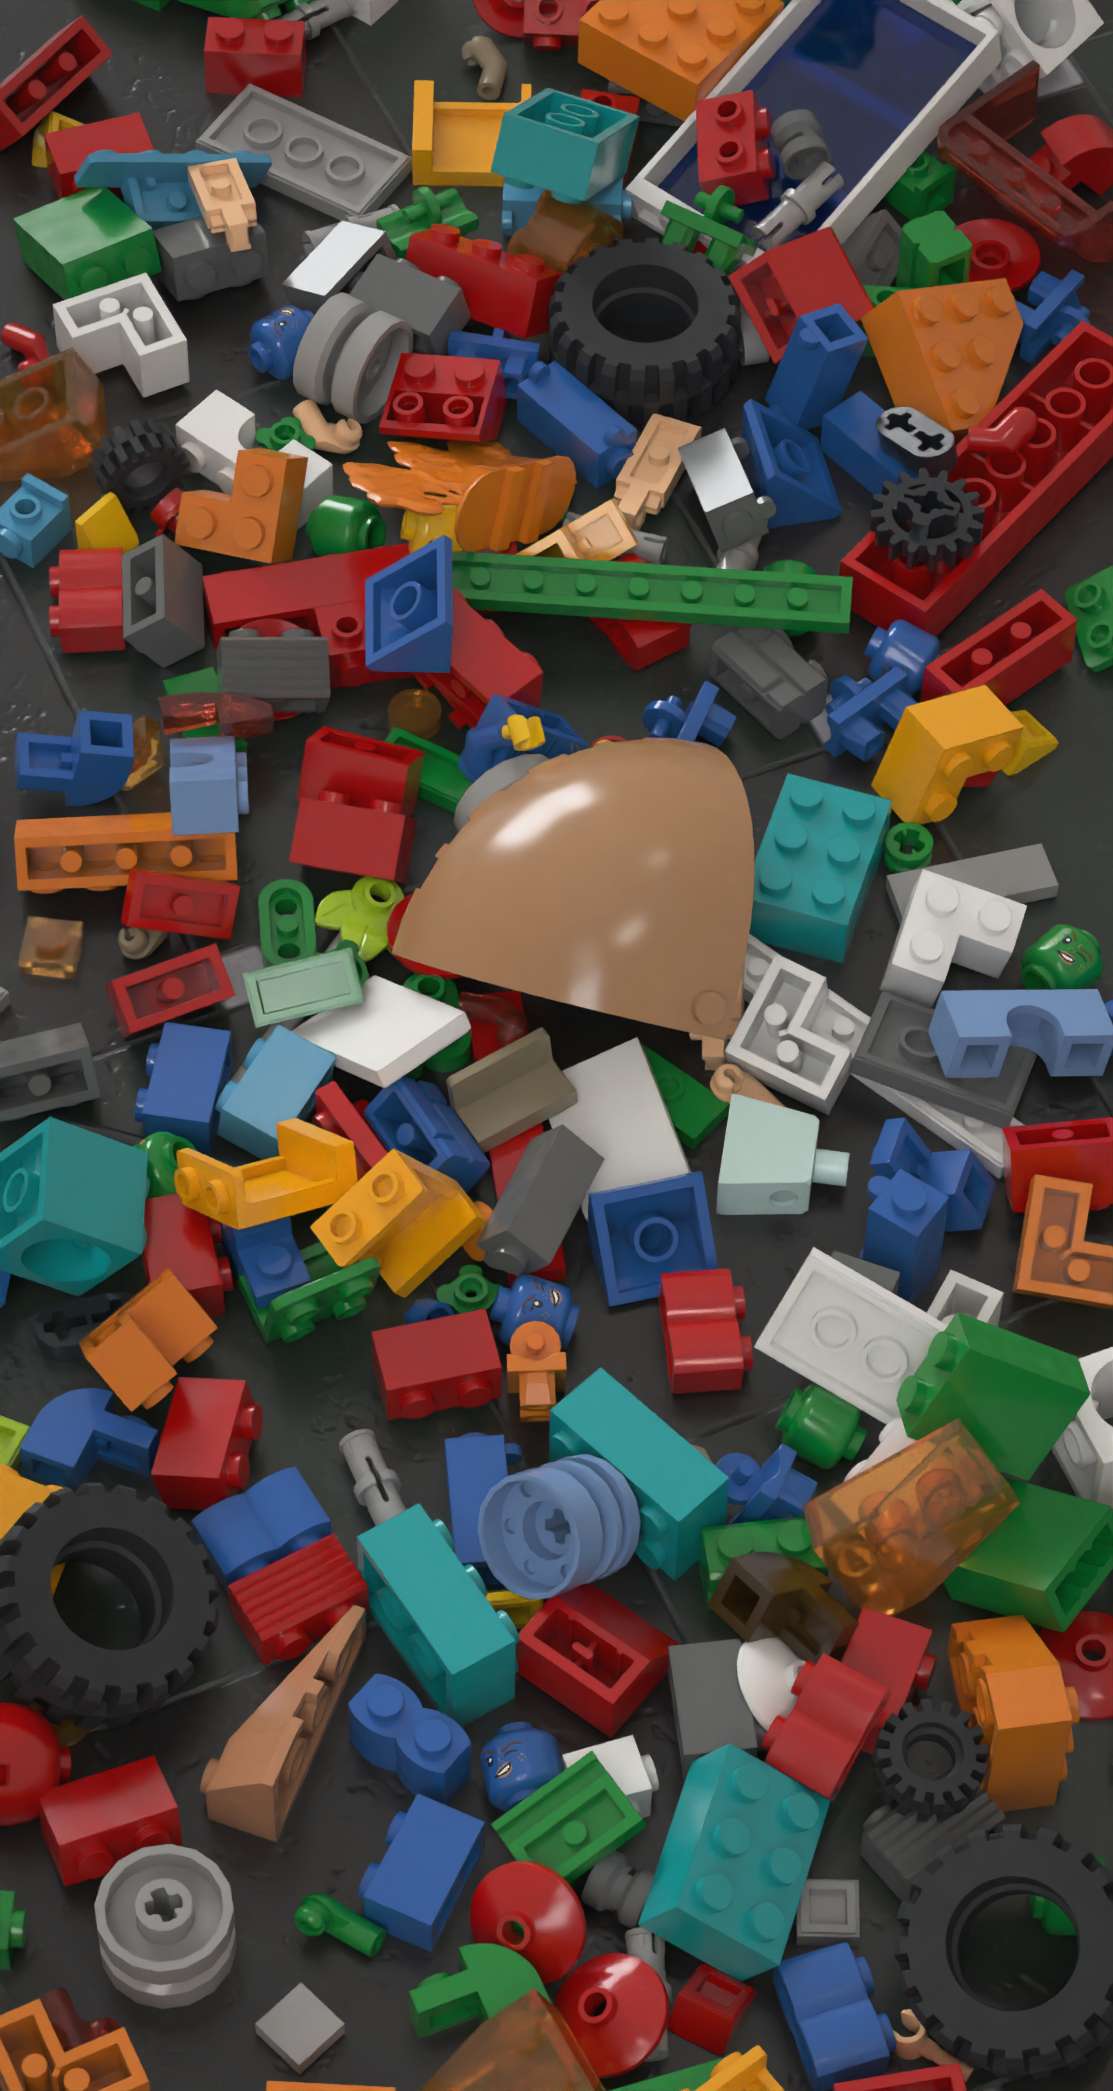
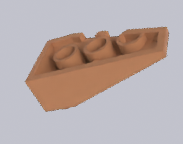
[200,1605,366,1843]

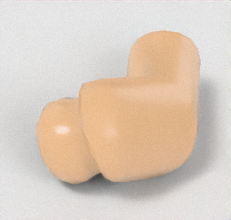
[293,399,363,455]
[710,1063,785,1107]

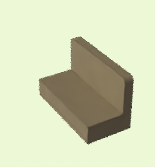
[446,1028,577,1153]

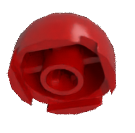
[0,1703,71,1826]

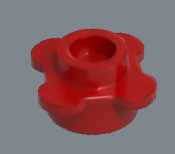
[149,487,182,537]

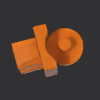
[507,1321,567,1422]

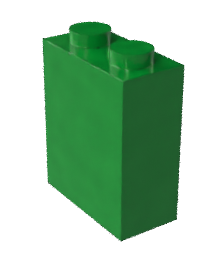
[13,187,162,300]
[896,1312,1091,1481]
[932,1475,1113,1633]

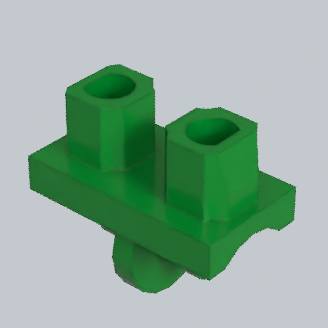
[660,185,759,276]
[376,186,479,259]

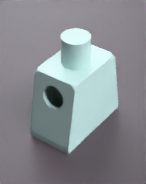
[716,1094,850,1215]

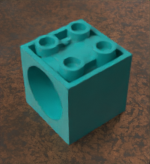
[0,1117,150,1297]

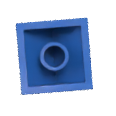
[741,399,842,528]
[365,535,453,673]
[587,1171,718,1307]

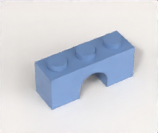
[169,736,249,835]
[928,989,1113,1078]

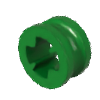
[883,822,934,874]

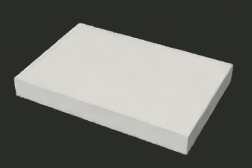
[292,975,471,1088]
[548,1037,692,1222]
[754,1247,948,1425]

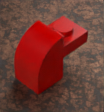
[1013,114,1113,213]

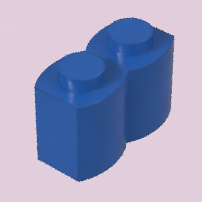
[191,1466,332,1594]
[348,1674,471,1805]
[773,1941,896,2091]

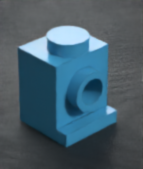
[0,473,72,568]

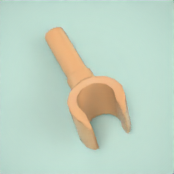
[893,2009,974,2082]

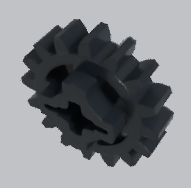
[869,468,985,571]

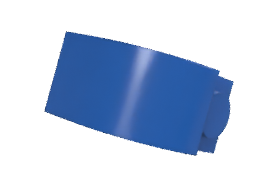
[14,710,134,806]
[869,1118,997,1232]
[219,1216,312,1310]
[20,1388,159,1493]

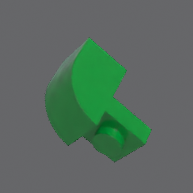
[409,1943,556,2061]

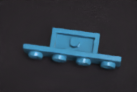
[74,150,272,230]

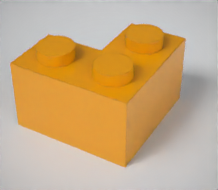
[871,685,1024,825]

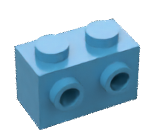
[215,1024,337,1160]

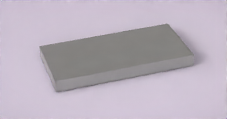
[195,83,412,221]

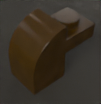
[708,1552,859,1664]

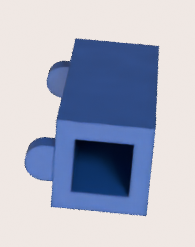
[765,303,868,430]
[517,361,637,489]
[820,390,925,495]
[859,1169,949,1305]
[445,1432,522,1590]

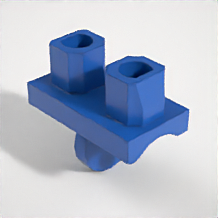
[1015,269,1091,364]
[448,327,541,399]
[825,666,918,762]
[642,680,737,747]
[715,1444,817,1524]

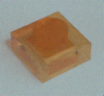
[122,715,164,791]
[18,916,84,979]

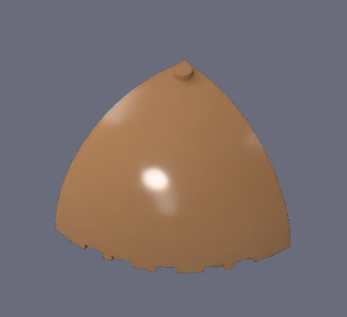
[392,737,755,1041]

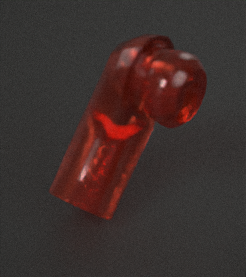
[458,991,530,1046]
[40,1988,121,2052]

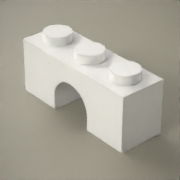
[175,389,334,530]

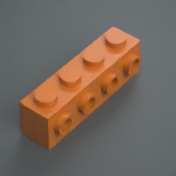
[14,812,238,894]

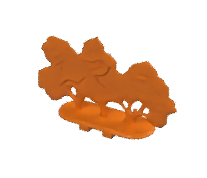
[342,440,577,552]

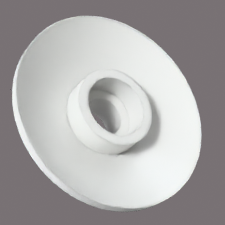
[737,1636,806,1731]

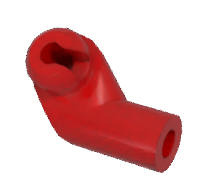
[1,322,54,387]
[967,406,1038,455]

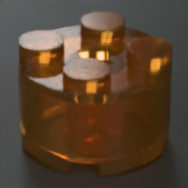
[507,190,624,274]

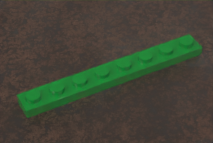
[452,551,853,634]

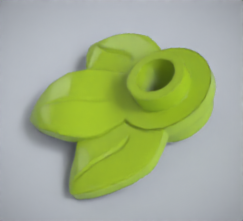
[315,876,404,963]

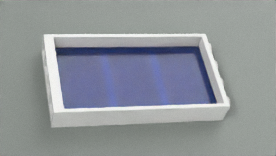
[625,0,1002,273]

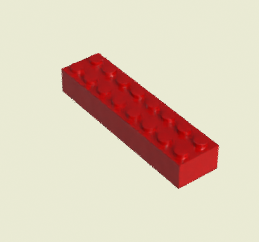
[839,320,1113,637]

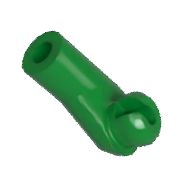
[294,1892,387,1958]

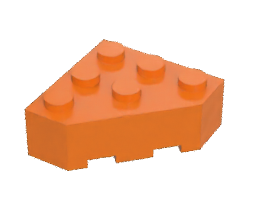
[578,0,784,122]
[861,278,1024,445]
[947,1615,1080,1812]

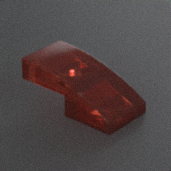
[158,692,274,740]

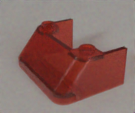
[937,60,1113,263]

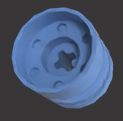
[477,1454,641,1600]

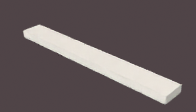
[744,934,1024,1179]

